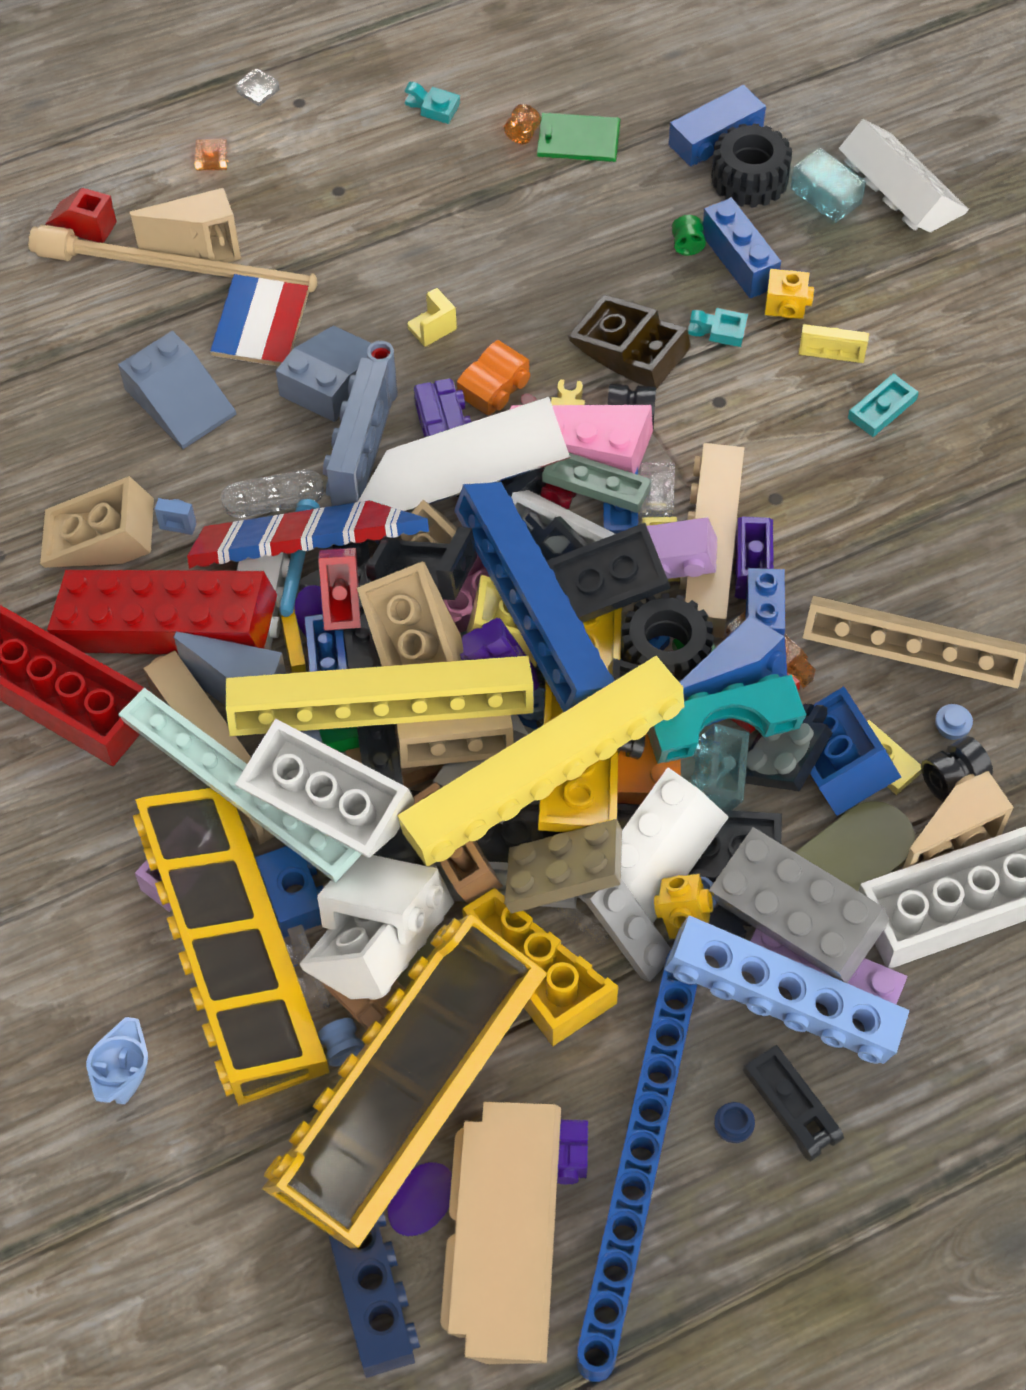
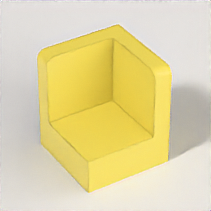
[407,288,457,347]

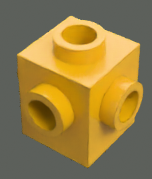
[765,269,814,319]
[654,874,713,939]

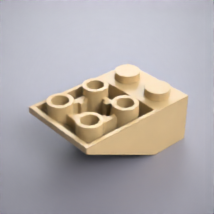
[130,188,241,263]

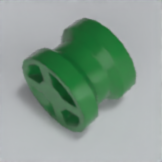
[671,215,706,256]

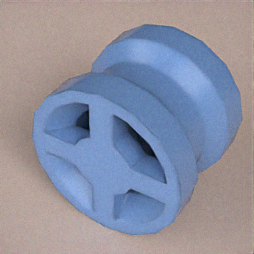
[318,1018,364,1066]

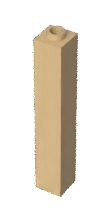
[143,650,275,845]

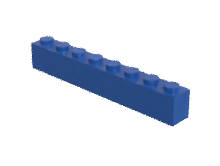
[454,482,615,712]

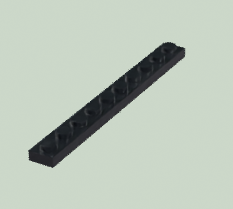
[332,541,414,864]

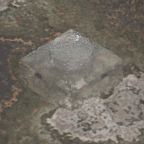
[236,68,280,107]

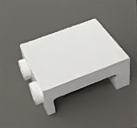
[317,854,444,945]

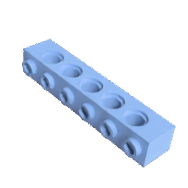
[664,915,910,1064]

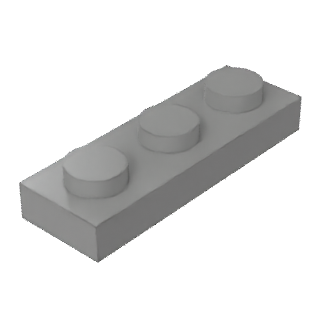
[581,879,672,982]

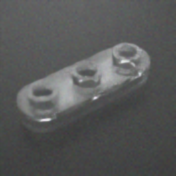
[221,470,324,518]

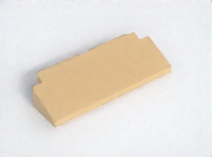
[440,1102,561,1364]

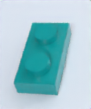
[848,373,919,437]

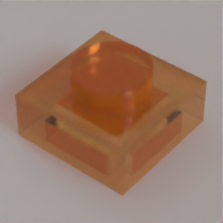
[195,139,228,171]

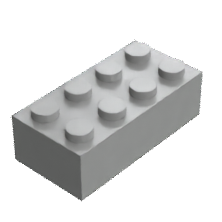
[709,827,890,983]

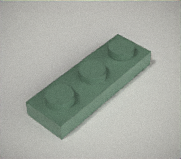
[542,453,651,513]

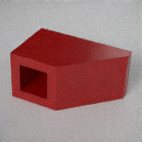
[46,188,117,243]

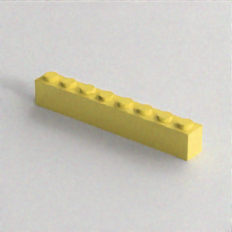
[226,656,534,736]
[397,656,684,867]

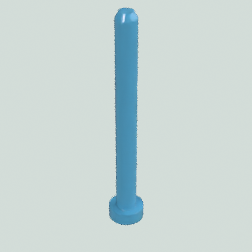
[279,499,320,617]

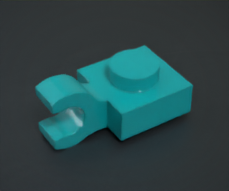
[405,81,460,124]
[688,308,748,347]

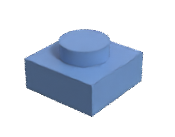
[155,498,197,535]

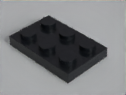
[546,522,671,623]

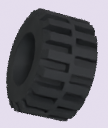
[711,123,792,208]
[620,593,714,682]

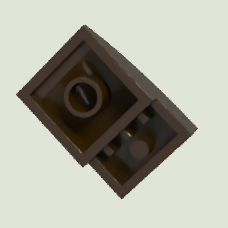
[568,294,691,390]

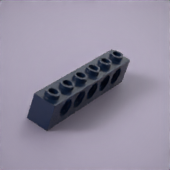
[306,1113,420,1378]

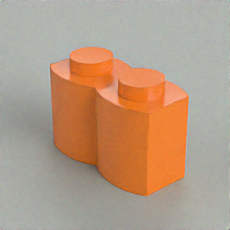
[457,340,530,416]

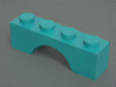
[647,674,806,764]

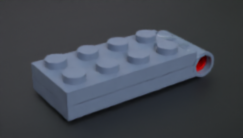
[323,341,398,506]

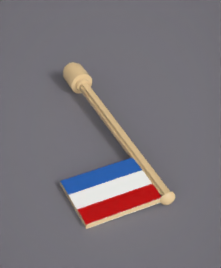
[29,225,317,366]

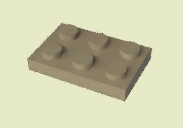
[505,819,622,914]

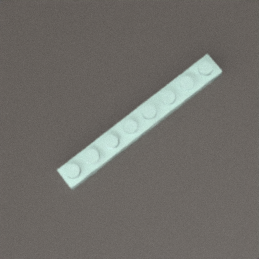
[119,688,362,882]

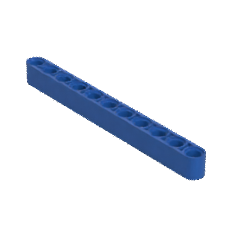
[577,950,698,1382]

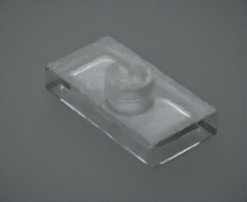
[639,462,675,518]

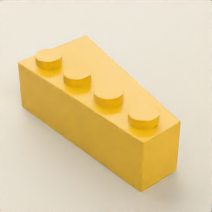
[462,888,618,1046]

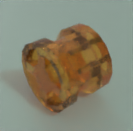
[504,104,541,144]

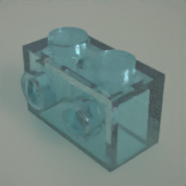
[791,148,866,223]
[689,724,749,810]

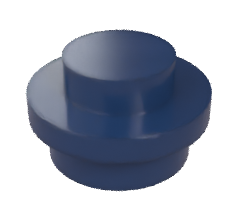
[714,1102,755,1143]

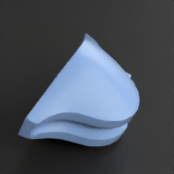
[86,1017,148,1104]

